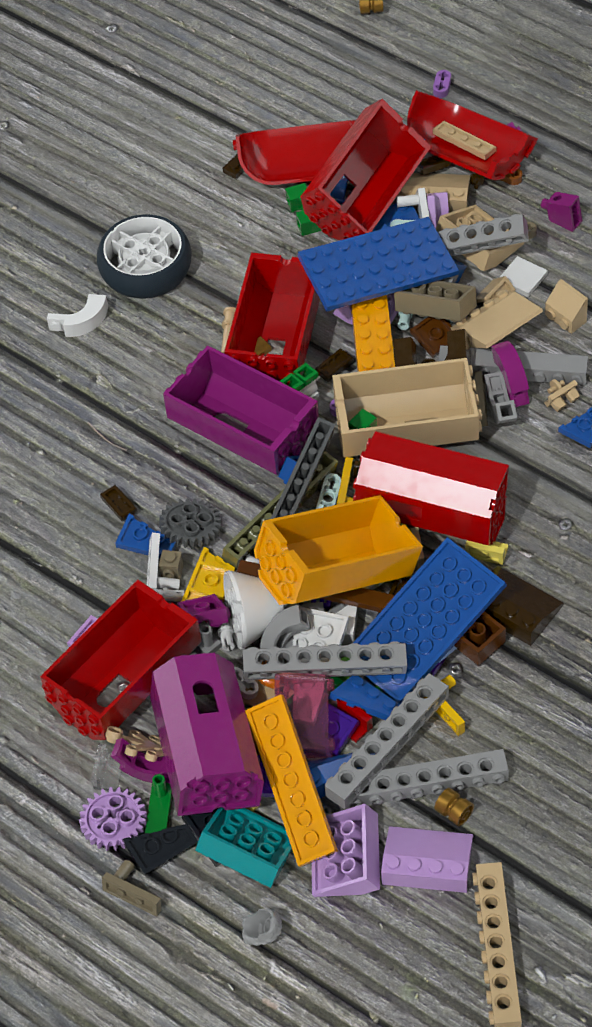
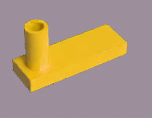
[336,457,353,505]
[423,675,465,736]

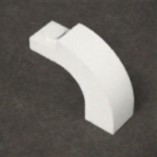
[47,294,108,337]

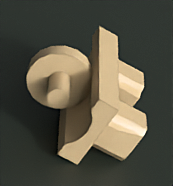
[544,379,580,412]

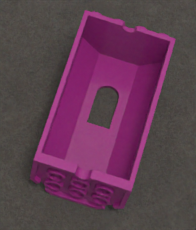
[163,345,319,475]
[150,652,264,816]

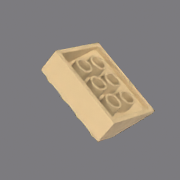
[397,173,470,213]
[436,205,524,271]
[451,290,543,349]

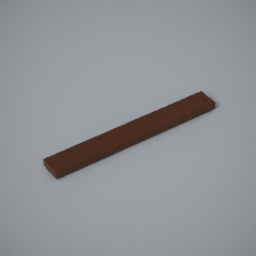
[237,560,394,612]

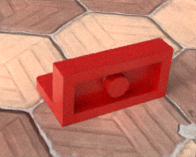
[337,699,373,743]

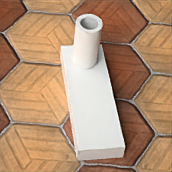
[396,188,429,219]
[146,532,180,590]

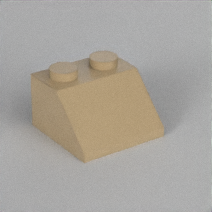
[545,279,588,334]

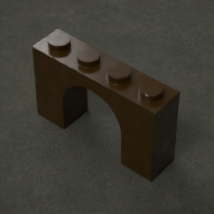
[393,329,472,377]

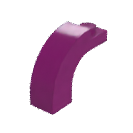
[491,341,530,408]
[111,738,170,783]

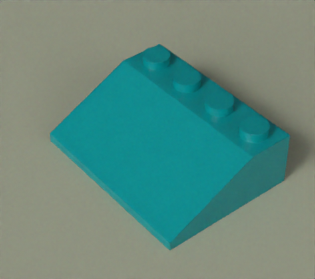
[195,807,292,888]

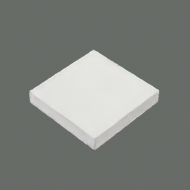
[499,256,548,297]

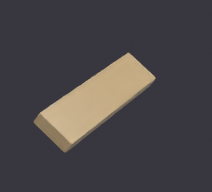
[433,121,496,160]

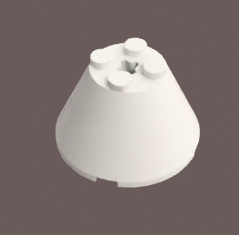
[223,570,287,649]

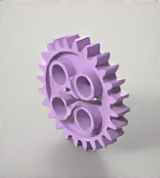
[79,787,147,851]

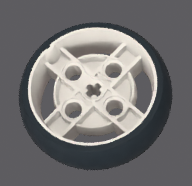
[97,214,192,299]

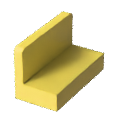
[465,540,508,565]

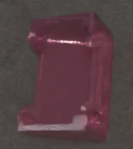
[275,672,335,759]

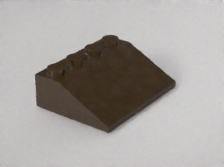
[484,566,564,646]

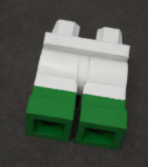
[279,362,319,399]

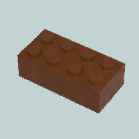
[454,612,506,666]

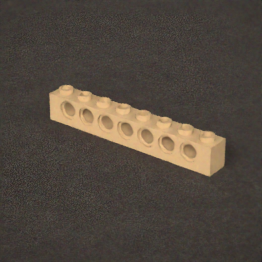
[472,862,522,1027]

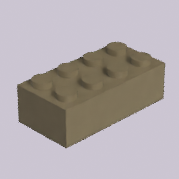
[394,281,477,322]

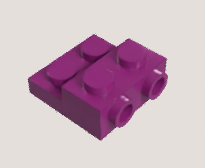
[177,594,230,627]

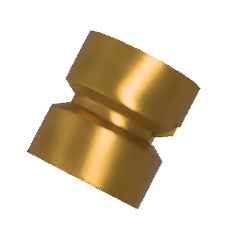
[359,0,383,14]
[434,787,474,826]

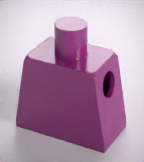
[541,192,582,232]

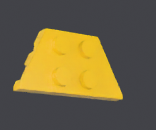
[181,547,235,602]

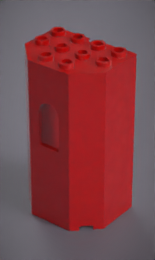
[301,99,431,241]
[224,252,320,386]
[353,431,509,546]
[40,580,202,740]

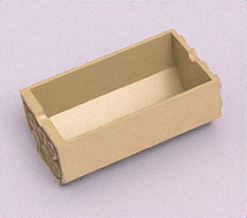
[332,358,482,457]

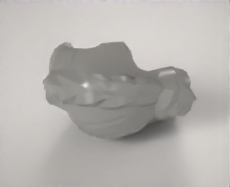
[242,909,282,946]

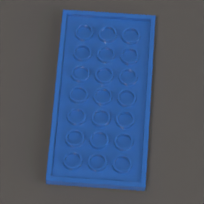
[297,217,459,312]
[353,537,507,704]

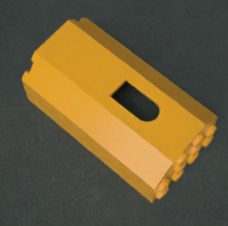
[254,495,423,605]

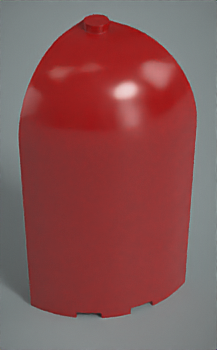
[407,90,538,180]
[232,119,357,185]

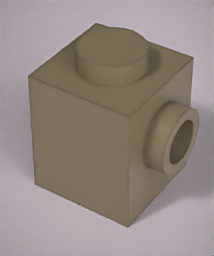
[159,550,184,579]

